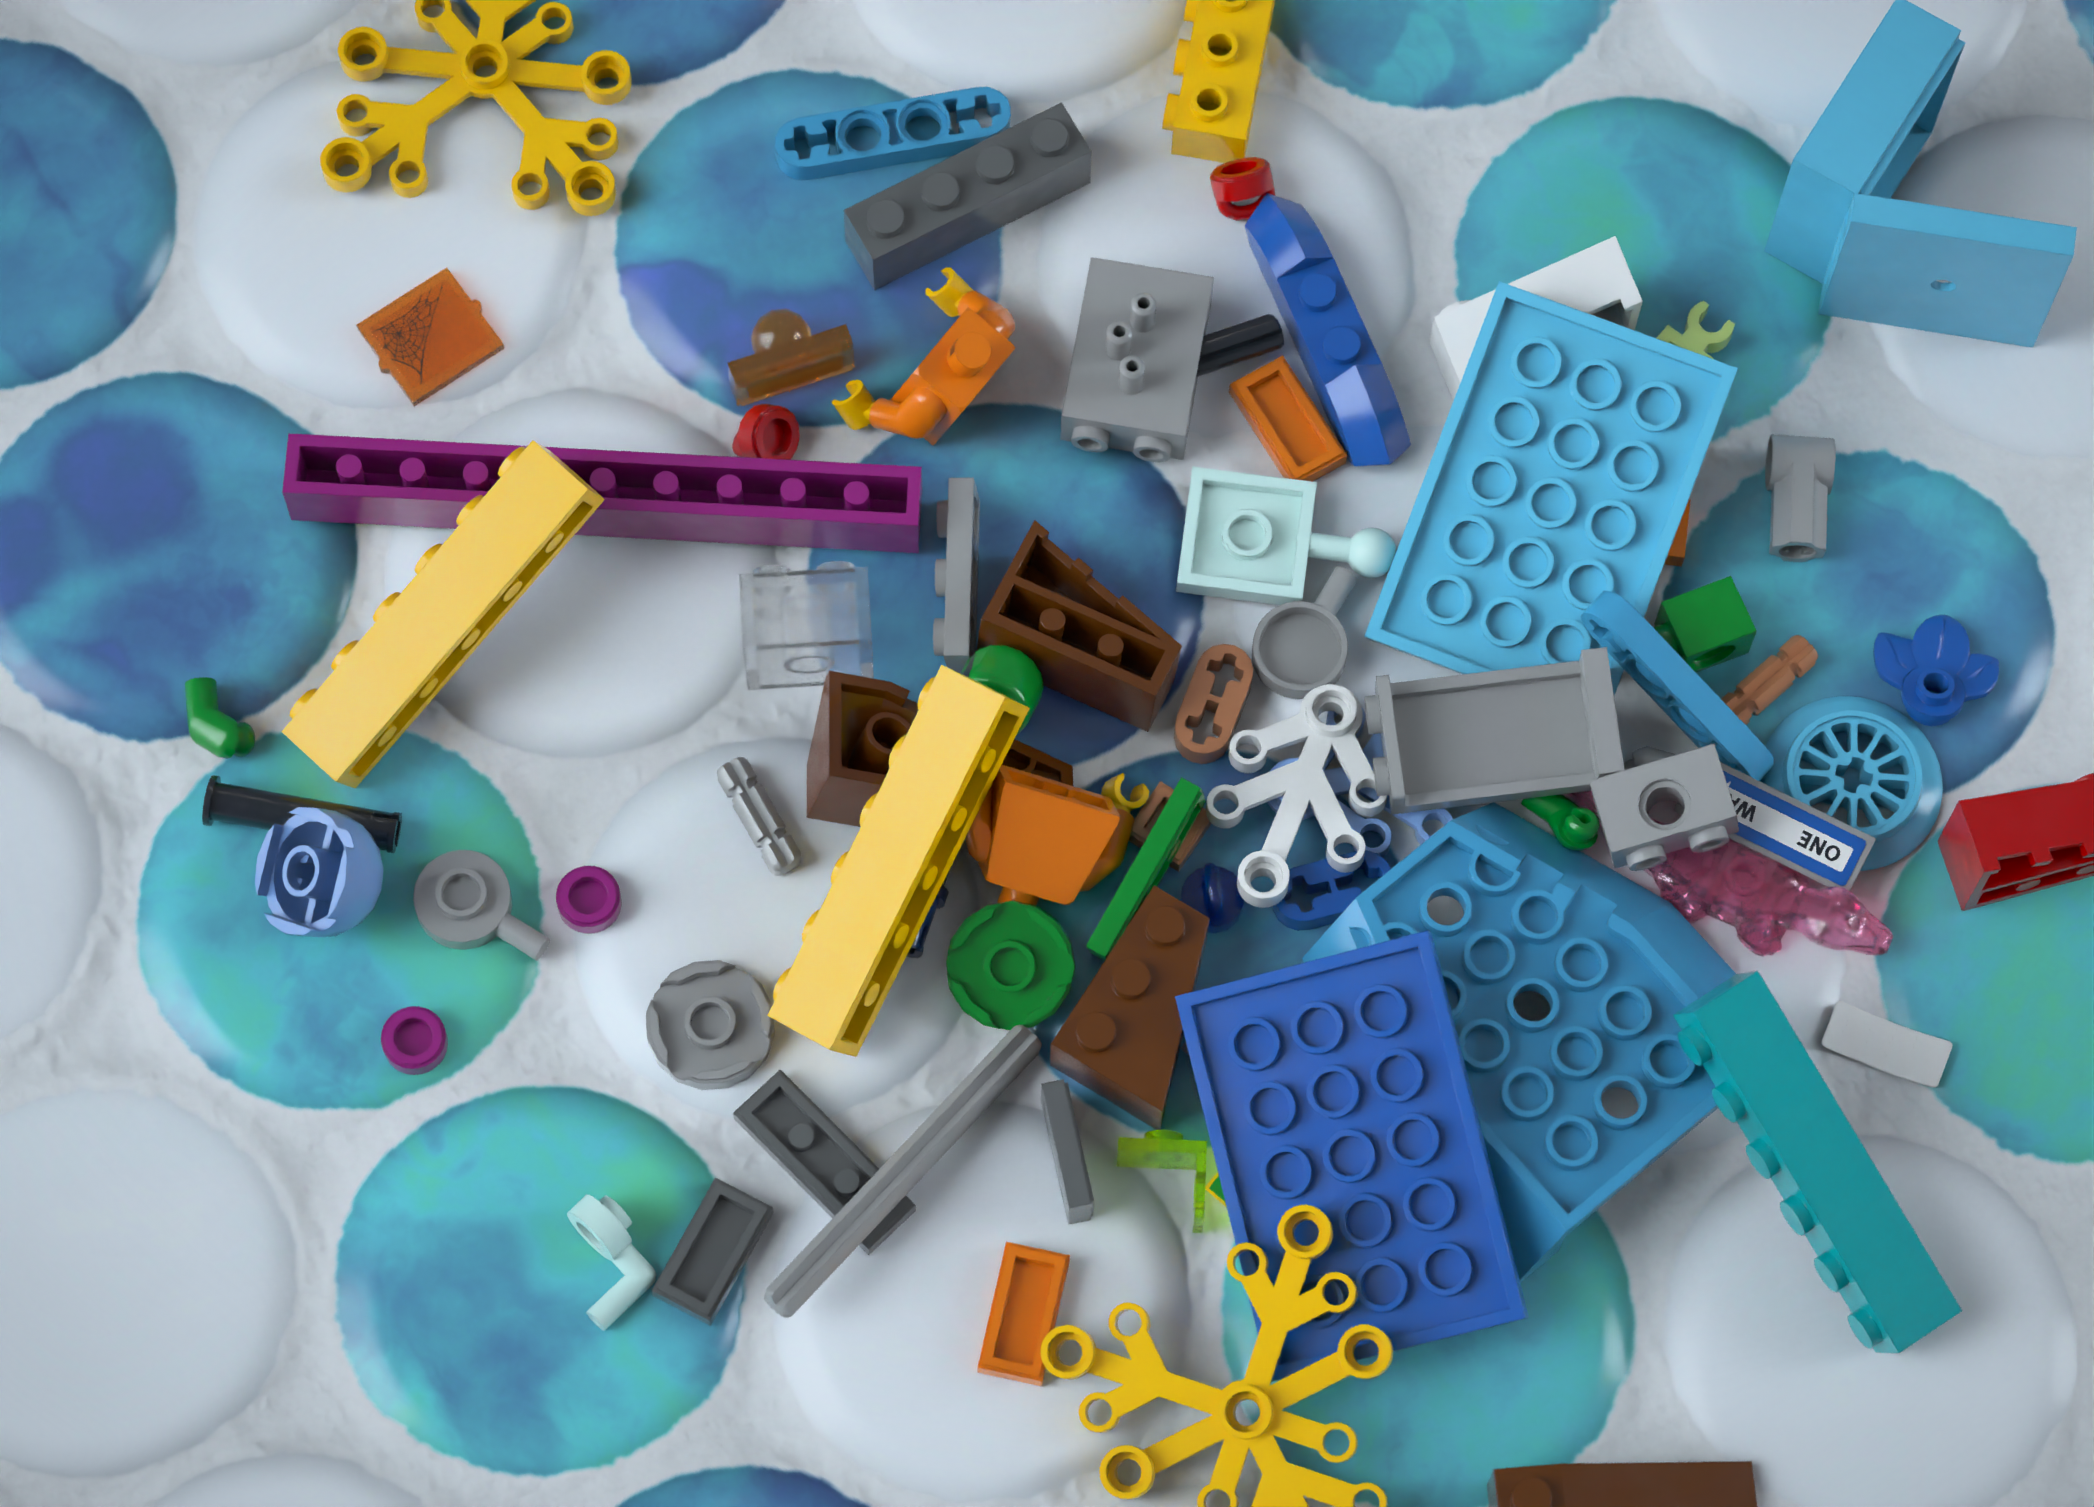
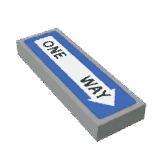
[1673,762,1876,896]

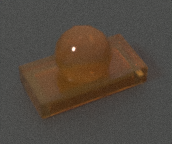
[727,309,855,406]

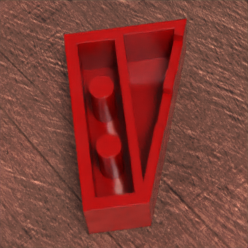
[1937,773,2094,911]

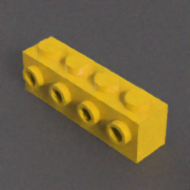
[1162,0,1275,163]

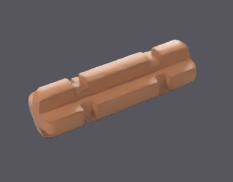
[1721,635,1818,725]

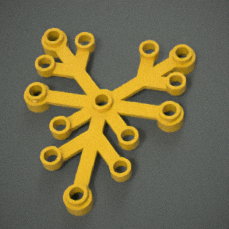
[320,0,632,216]
[1041,1205,1393,1507]

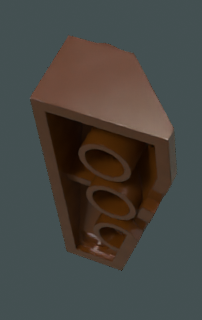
[807,671,1074,827]
[1487,1461,1757,1507]

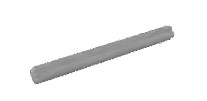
[764,1025,1042,1318]

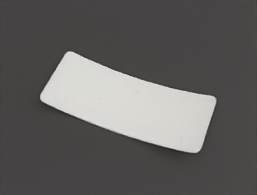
[1821,1001,1953,1088]

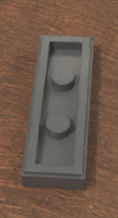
[733,1069,916,1255]

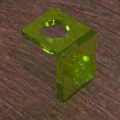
[1116,1130,1207,1233]

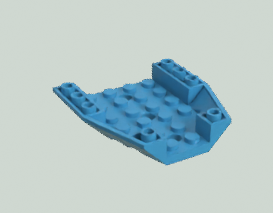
[1302,802,1736,1283]

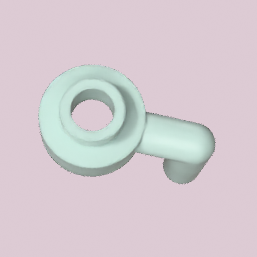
[567,1194,656,1331]

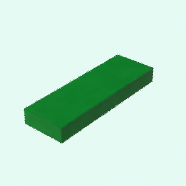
[1086,777,1206,961]

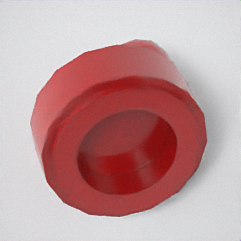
[1210,157,1275,221]
[732,403,800,460]

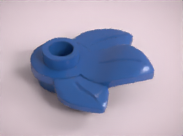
[1873,614,1999,726]

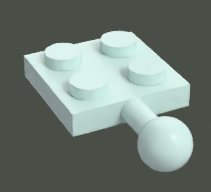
[1176,466,1397,605]

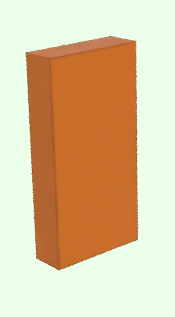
[1229,355,1347,482]
[977,1242,1070,1387]

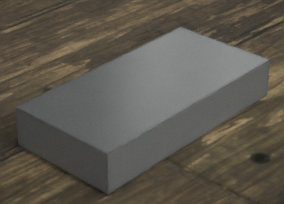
[1041,1079,1094,1225]
[652,1177,774,1326]

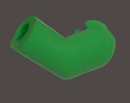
[185,677,255,759]
[1521,794,1600,851]

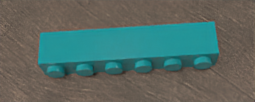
[1673,971,1962,1353]

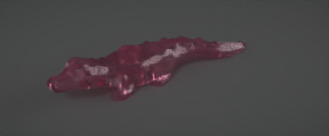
[1566,791,1894,957]

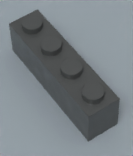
[844,102,1092,290]

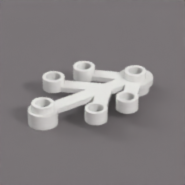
[1206,684,1387,908]

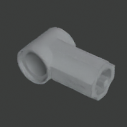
[1765,434,1836,562]

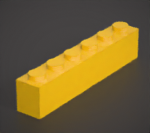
[281,440,605,788]
[767,665,1030,1057]

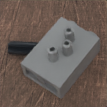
[1061,257,1284,462]

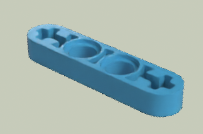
[775,87,1011,180]
[1581,590,1774,781]

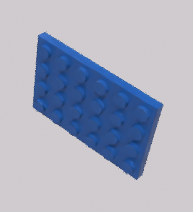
[1175,930,1529,1381]

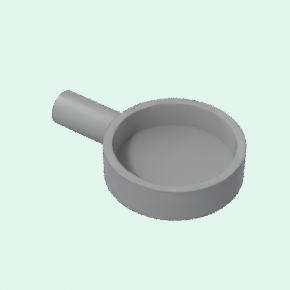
[1252,566,1358,699]
[413,850,550,961]

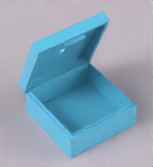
[1764,0,2077,348]

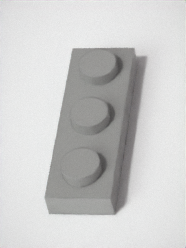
[933,477,980,673]

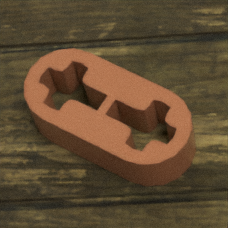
[1174,644,1253,764]

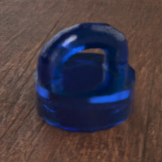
[1181,863,1244,933]

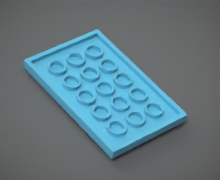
[1364,281,1738,696]

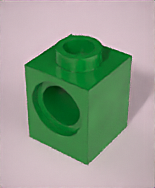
[1653,576,1757,673]

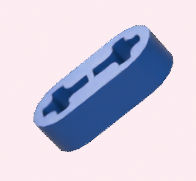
[1273,850,1391,931]

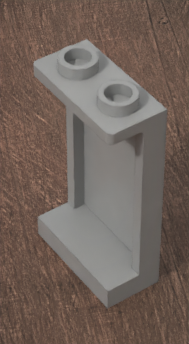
[1364,647,1625,815]

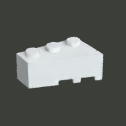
[1429,236,1643,401]

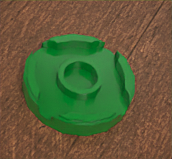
[946,900,1076,1030]

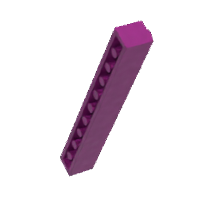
[282,433,922,553]

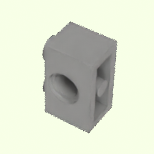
[1589,744,1739,871]

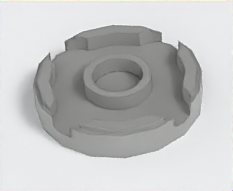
[646,960,775,1090]

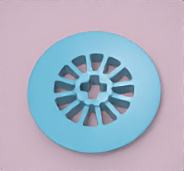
[1760,696,1943,871]

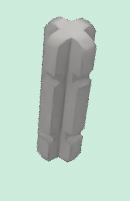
[717,757,801,876]

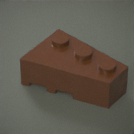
[976,520,1182,732]
[1050,885,1210,1132]

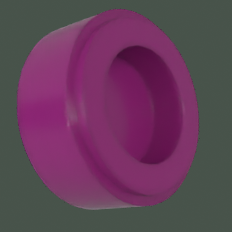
[556,866,622,934]
[381,1006,448,1075]

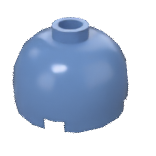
[255,807,383,937]

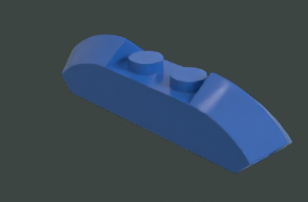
[1244,193,1411,466]

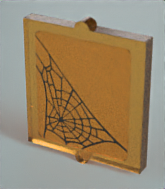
[356,267,505,406]

